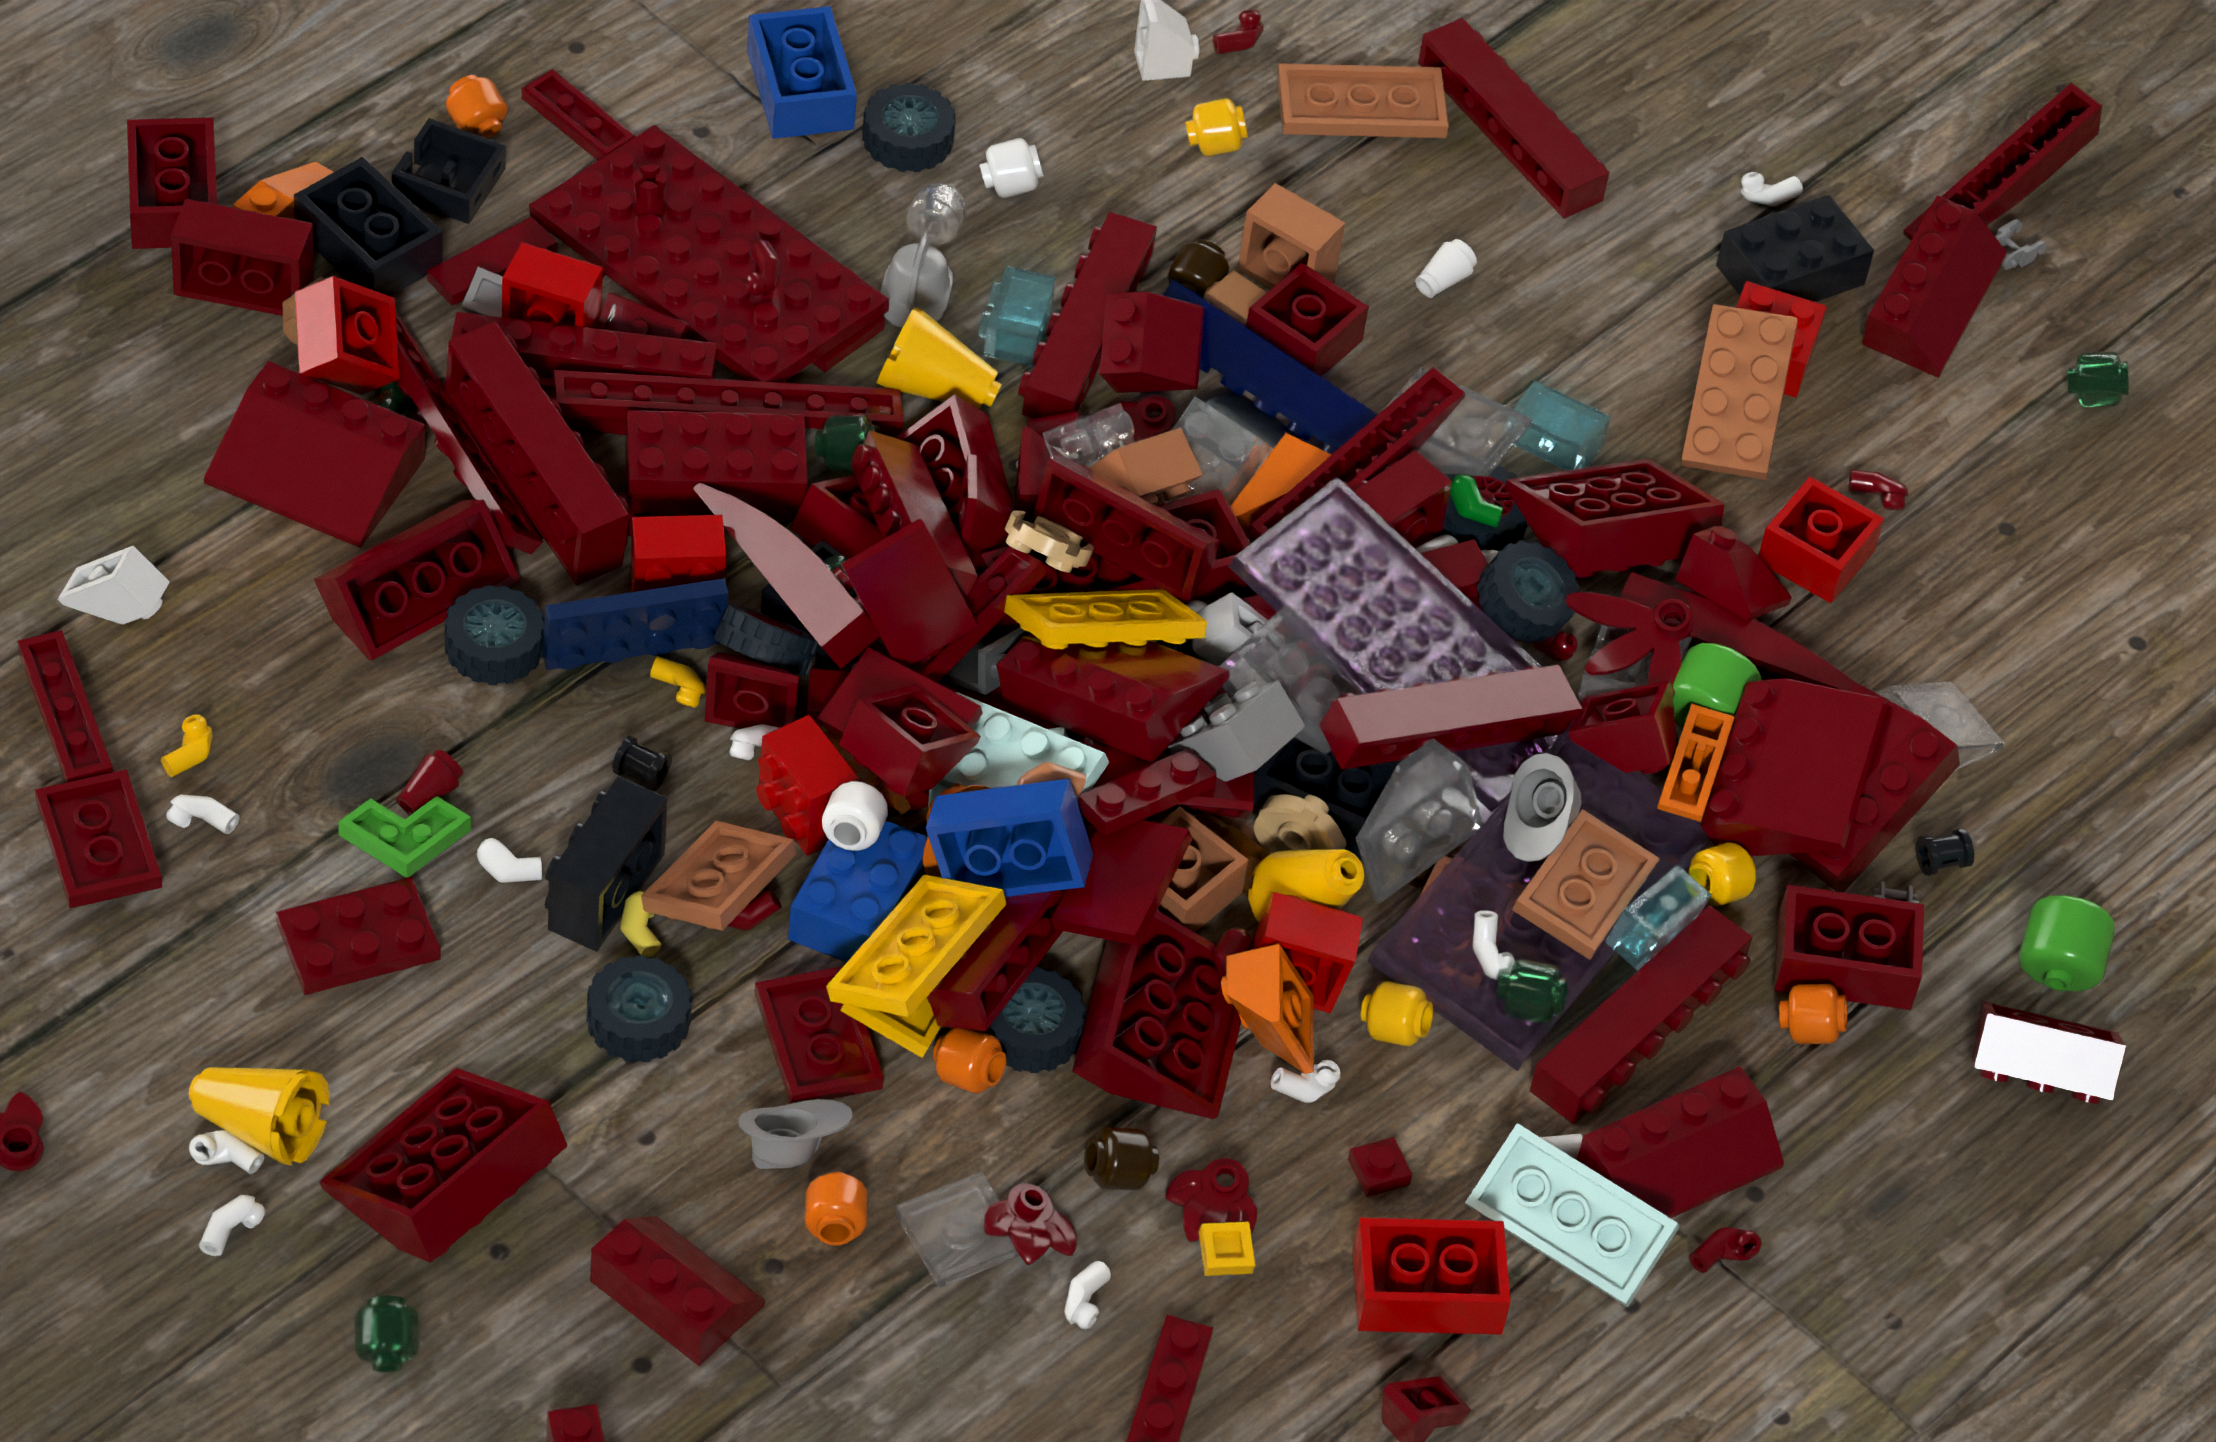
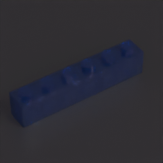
[1162,280,1378,454]

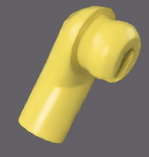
[620,891,661,958]

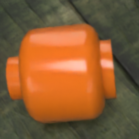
[446,75,508,139]
[1779,984,1848,1044]
[933,1028,1006,1094]
[805,1172,868,1246]

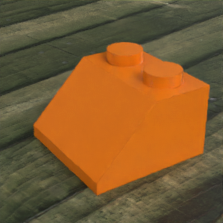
[1221,944,1314,1074]

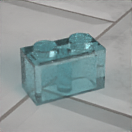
[979,266,1056,367]
[1505,380,1610,470]
[1605,865,1712,971]

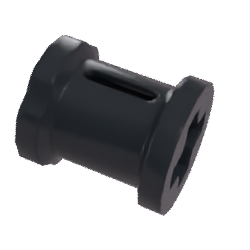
[612,735,672,791]
[1916,828,1975,876]

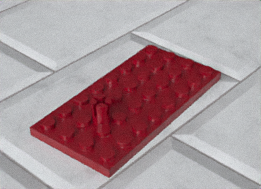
[529,125,889,383]

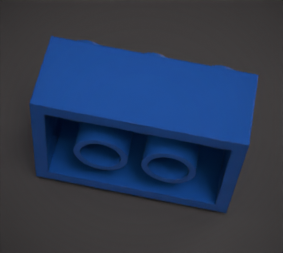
[747,6,857,139]
[926,778,1094,897]
[788,820,927,962]

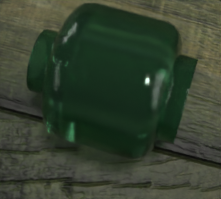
[2067,351,2129,408]
[815,414,881,472]
[1497,959,1568,1024]
[354,1295,420,1372]

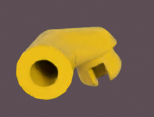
[650,656,706,708]
[161,715,213,777]

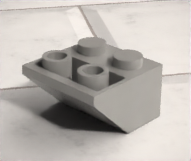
[1167,680,1306,782]

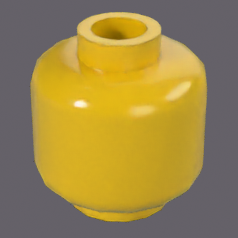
[1185,98,1248,157]
[1688,842,1756,907]
[1360,981,1434,1047]

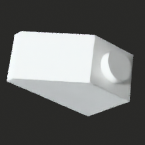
[1134,0,1199,81]
[57,546,170,625]
[1190,592,1289,668]

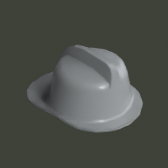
[880,237,953,328]
[1503,753,1582,862]
[738,1099,853,1169]

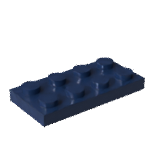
[543,578,728,670]

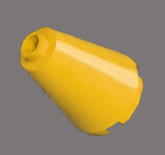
[876,307,1002,410]
[1248,849,1364,923]
[189,1067,330,1166]

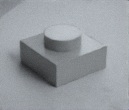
[461,267,502,317]

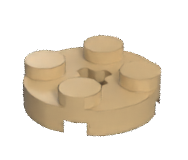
[1005,510,1094,573]
[1254,794,1347,855]

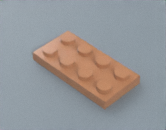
[1277,63,1448,138]
[1681,304,1798,480]

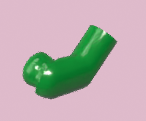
[1450,474,1504,528]

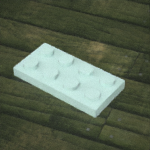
[938,692,1109,802]
[1465,1123,1680,1307]

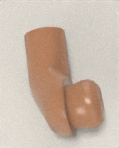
[1017,762,1086,796]

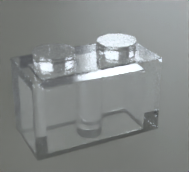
[1042,403,1135,465]

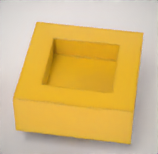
[1199,1222,1255,1276]

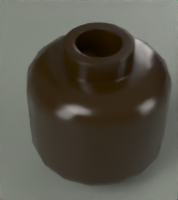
[1167,239,1230,304]
[1084,1127,1159,1190]

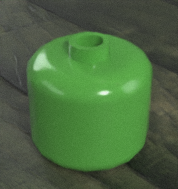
[1673,643,1762,728]
[2020,895,2115,991]

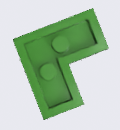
[338,796,471,878]

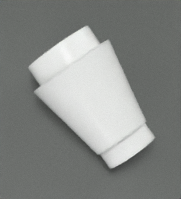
[1415,239,1477,298]

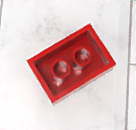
[1352,1217,1511,1335]

